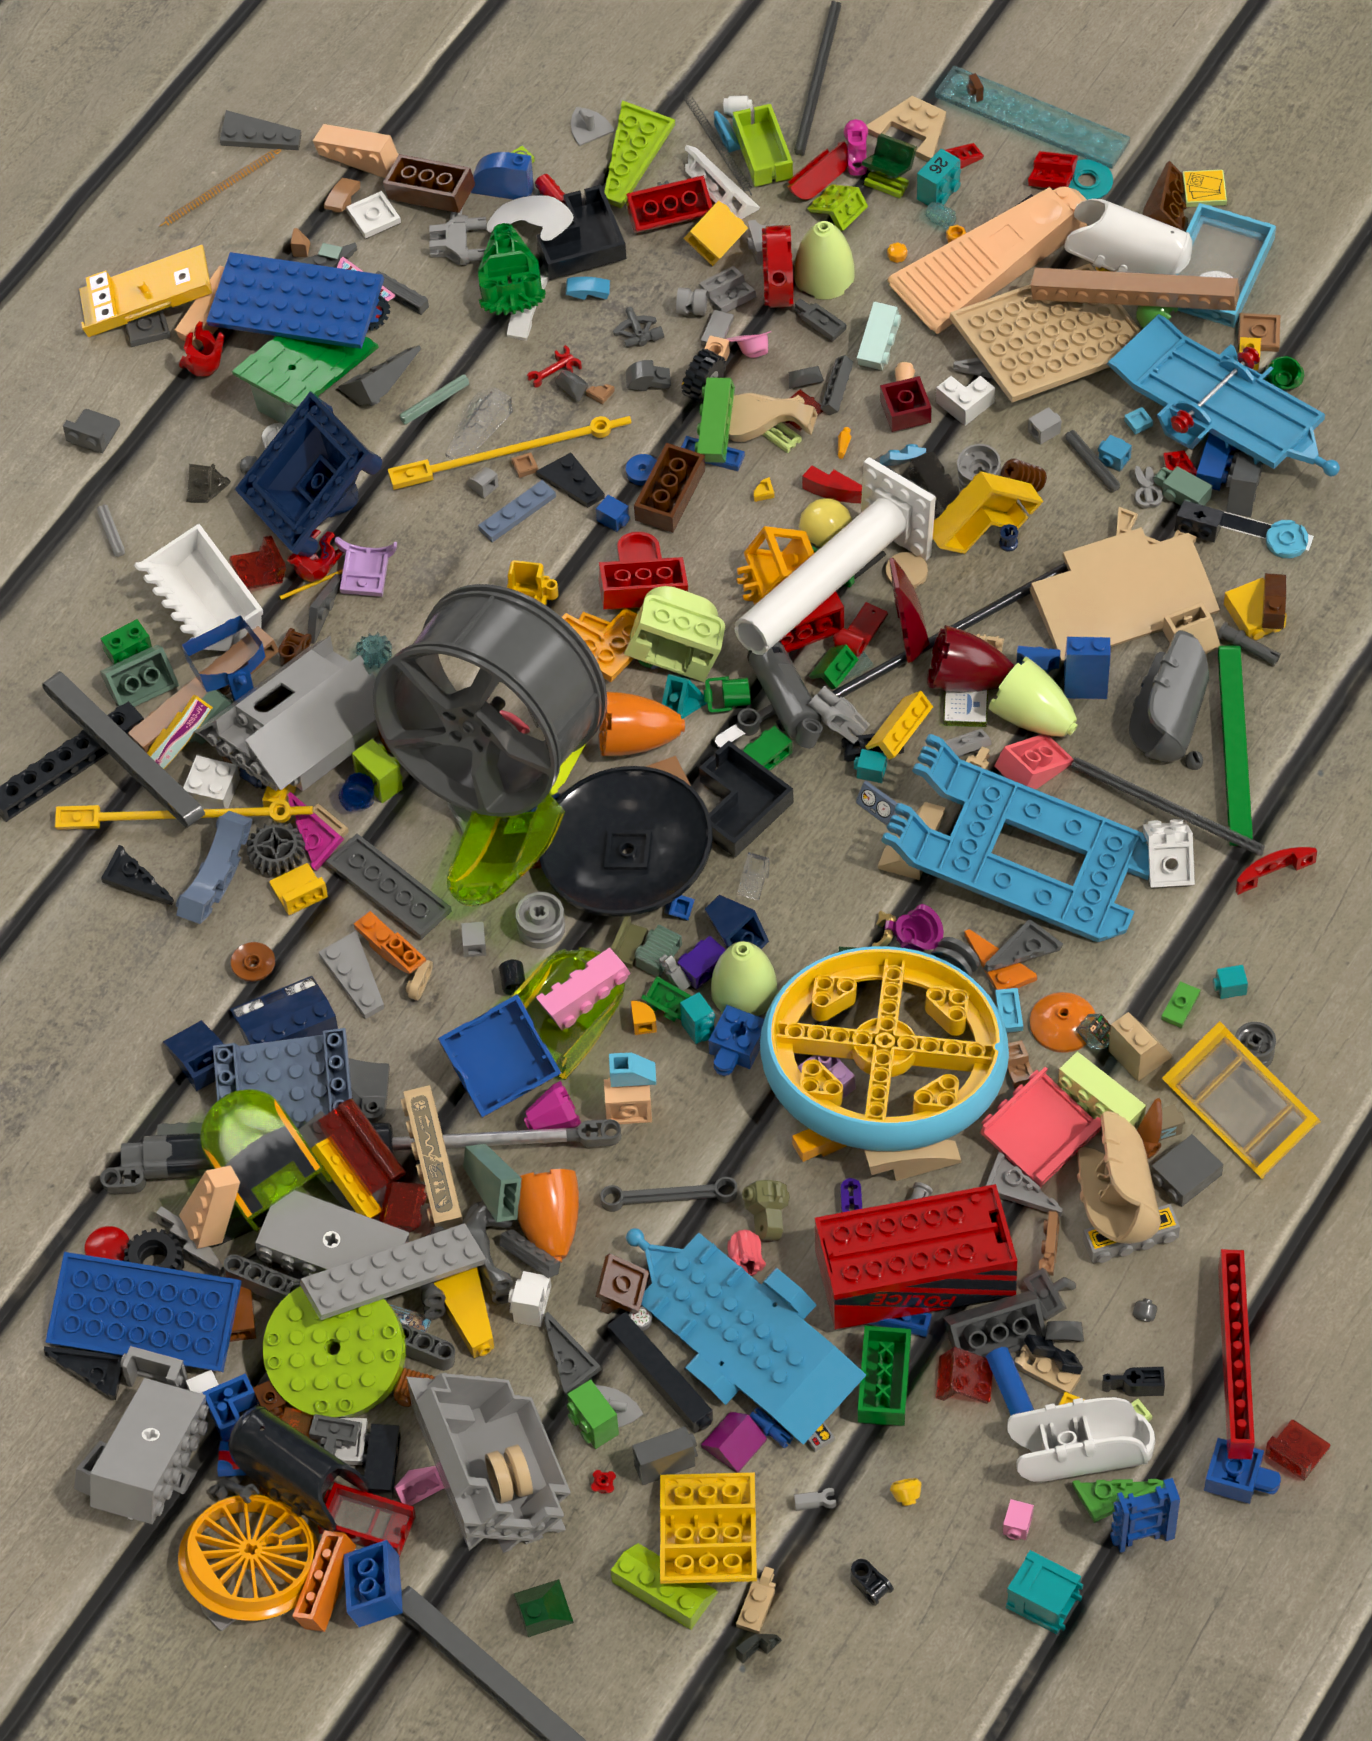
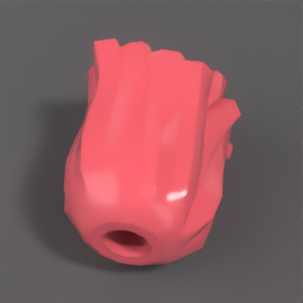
[727,1230,766,1276]

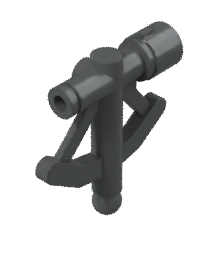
[613,307,664,347]

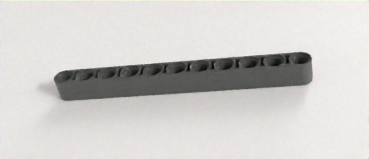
[42,671,205,828]
[223,1254,455,1371]
[399,1586,586,1741]

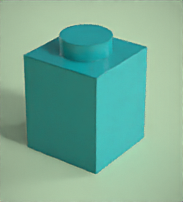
[854,749,887,783]
[1213,965,1248,999]

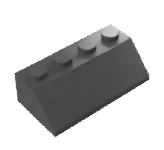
[943,1290,1046,1368]

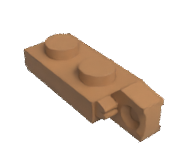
[1039,1211,1060,1276]

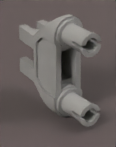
[429,215,487,265]
[807,685,870,743]

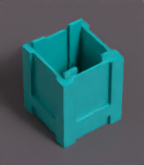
[1006,1550,1083,1634]

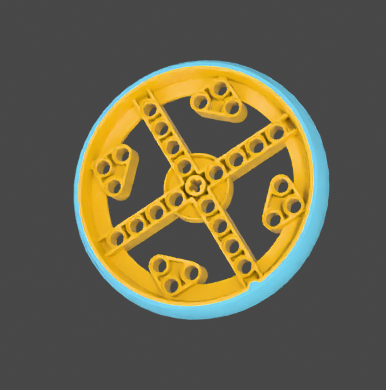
[760,946,1009,1151]

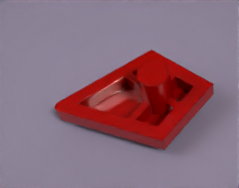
[1163,451,1197,476]

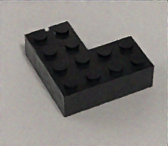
[536,185,627,280]
[699,740,794,858]

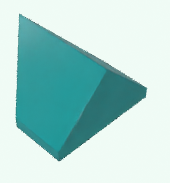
[662,674,707,719]

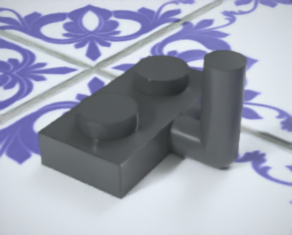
[1024,1268,1076,1320]

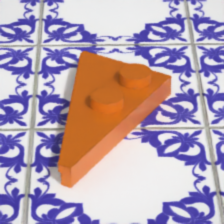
[964,929,1037,990]

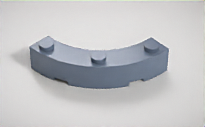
[176,811,253,924]

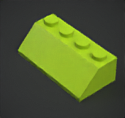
[611,1543,718,1630]

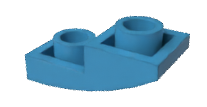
[566,277,610,300]
[880,444,926,466]

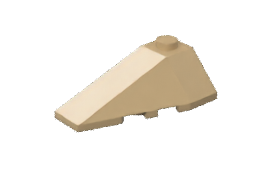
[878,802,946,880]

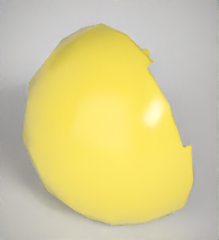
[799,499,852,547]

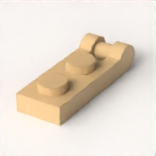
[1014,1344,1081,1394]

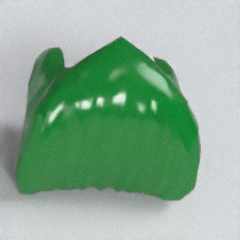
[1265,356,1305,390]

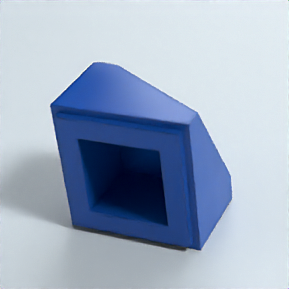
[664,895,695,920]

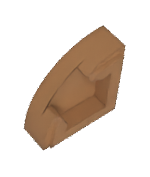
[586,384,615,405]

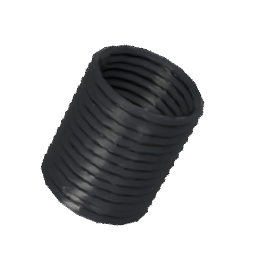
[499,959,526,995]

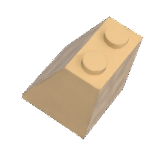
[1109,1012,1172,1081]

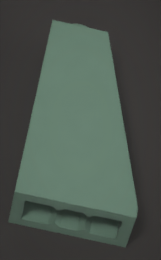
[463,1144,522,1222]

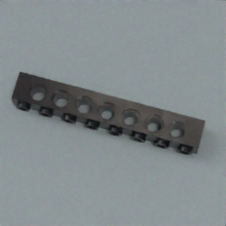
[0,701,144,822]

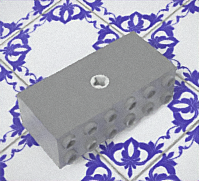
[255,1185,409,1301]
[90,1378,208,1524]

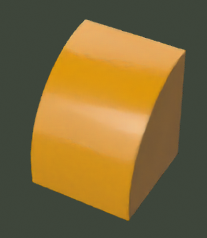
[631,1001,657,1035]

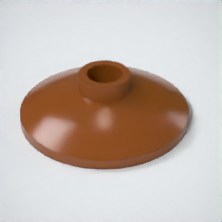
[231,942,275,981]

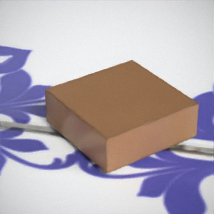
[511,452,538,478]

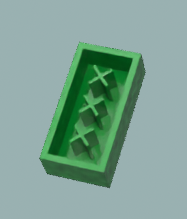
[858,1326,911,1426]

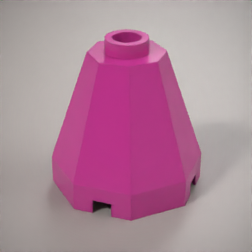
[524,1081,581,1130]

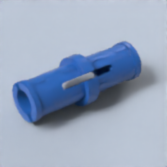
[750,1407,794,1448]

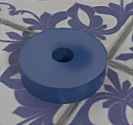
[626,454,657,486]

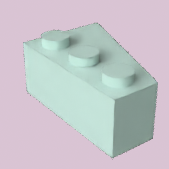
[857,302,901,370]

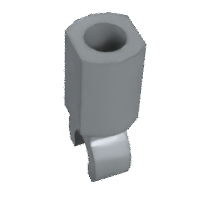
[658,954,691,991]
[794,1488,836,1511]

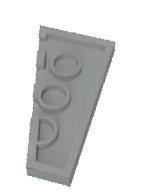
[319,931,384,1019]

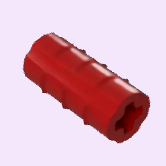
[535,174,565,204]

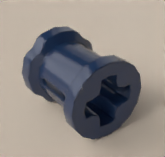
[999,524,1019,552]

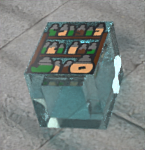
[1075,1013,1111,1049]

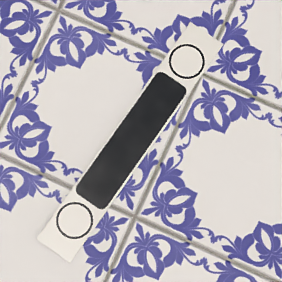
[1222,512,1314,551]

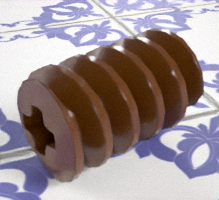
[1001,458,1047,492]

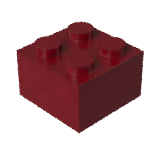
[880,376,932,432]

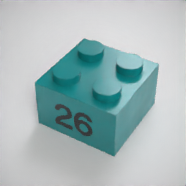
[917,149,961,210]

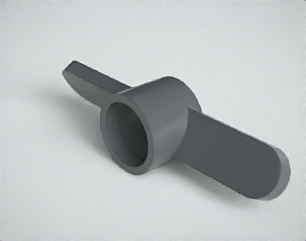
[714,704,776,748]

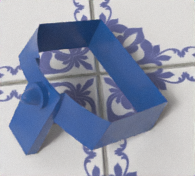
[182,615,265,702]

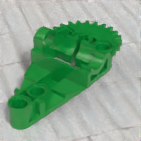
[478,223,546,315]

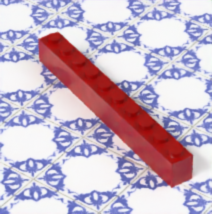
[1218,1249,1255,1459]

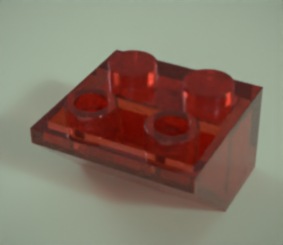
[379,1182,427,1233]

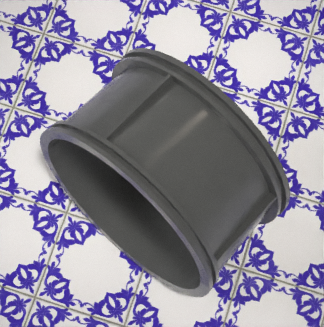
[373,584,607,817]

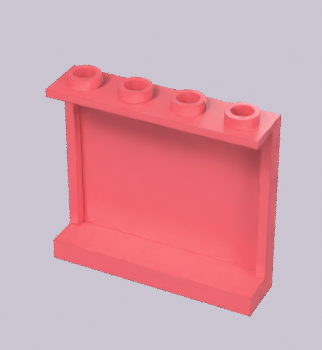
[980,1067,1102,1187]

